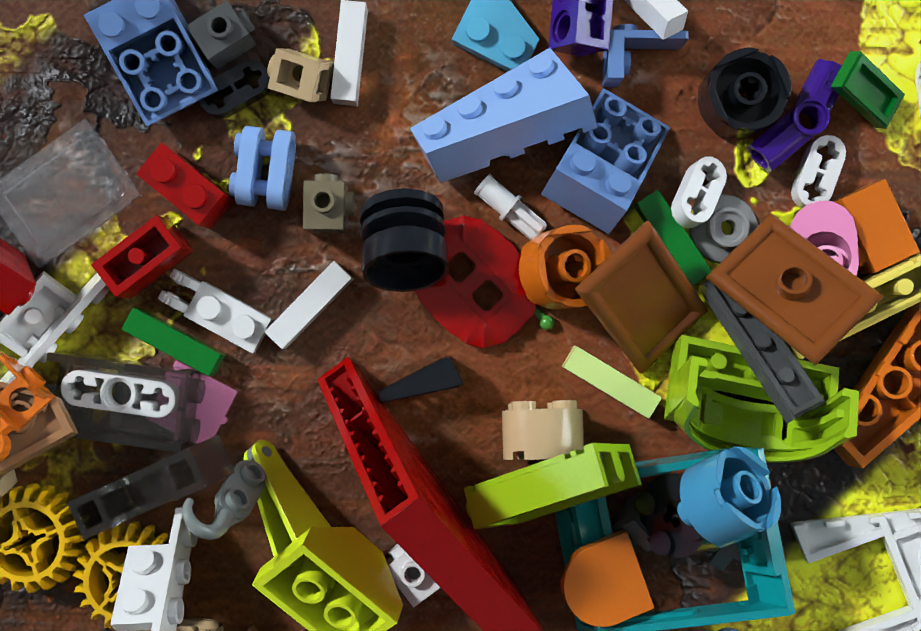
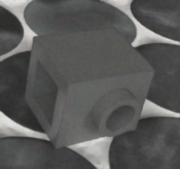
[186,0,257,70]

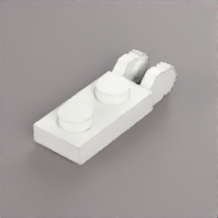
[158,269,274,354]

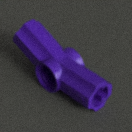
[747,59,842,173]

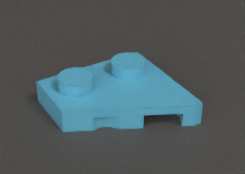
[451,0,539,72]

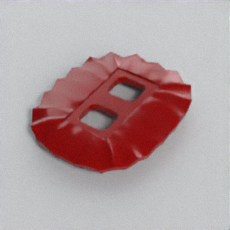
[414,215,536,348]

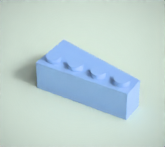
[410,48,598,183]

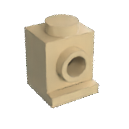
[267,48,334,102]

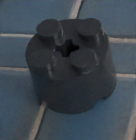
[698,47,792,138]
[635,473,721,558]

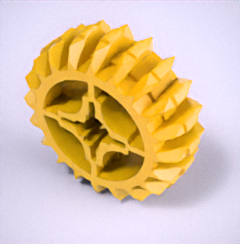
[0,483,90,593]
[73,521,168,628]

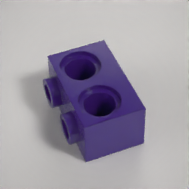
[549,0,613,57]

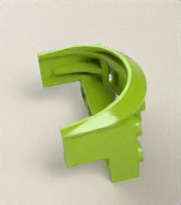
[664,335,859,463]

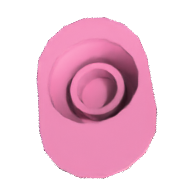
[790,200,859,276]

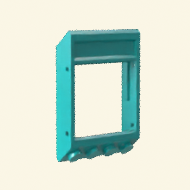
[555,447,795,631]

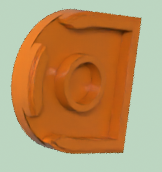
[560,529,654,627]

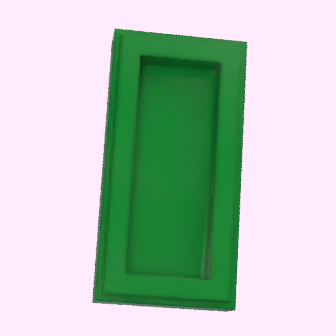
[830,51,905,129]

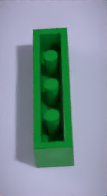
[633,189,712,286]
[121,307,226,376]

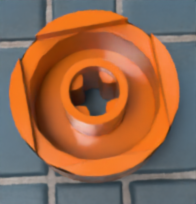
[519,225,611,310]

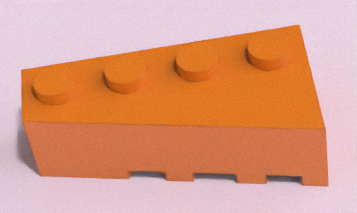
[833,302,921,468]

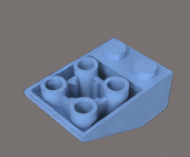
[84,0,218,127]
[541,88,671,234]

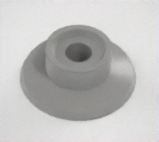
[689,194,758,264]

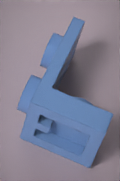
[602,24,689,87]

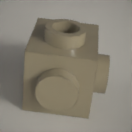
[303,174,355,233]

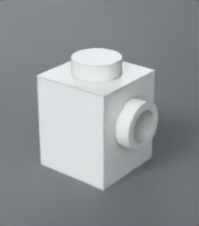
[387,544,440,608]

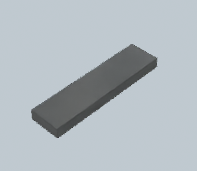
[698,280,826,423]

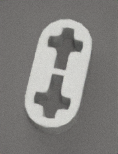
[791,135,846,208]
[671,157,727,228]

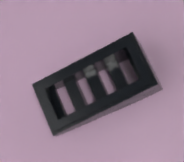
[378,355,464,402]

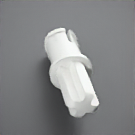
[474,174,547,240]

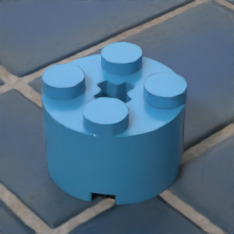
[677,446,781,548]

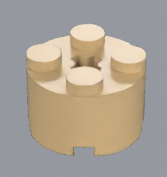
[502,400,584,460]

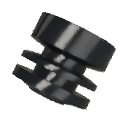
[359,188,449,292]

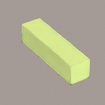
[562,346,662,419]

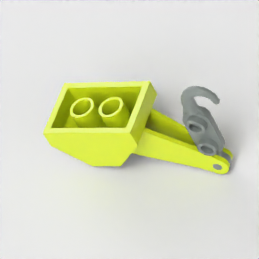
[182,440,403,631]

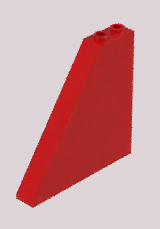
[317,356,543,631]

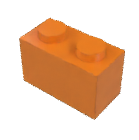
[833,179,920,274]

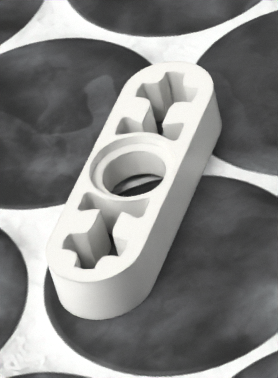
[61,369,181,418]

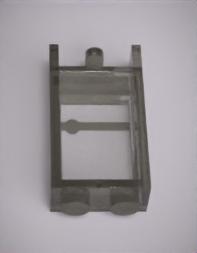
[46,351,206,453]

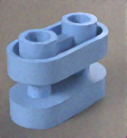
[229,126,296,211]

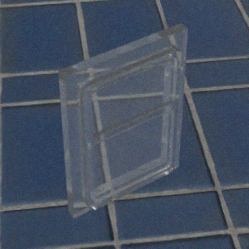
[0,118,142,268]

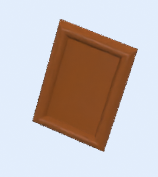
[706,213,883,365]
[575,221,708,374]

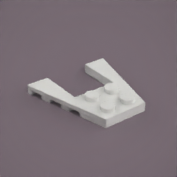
[790,508,921,631]

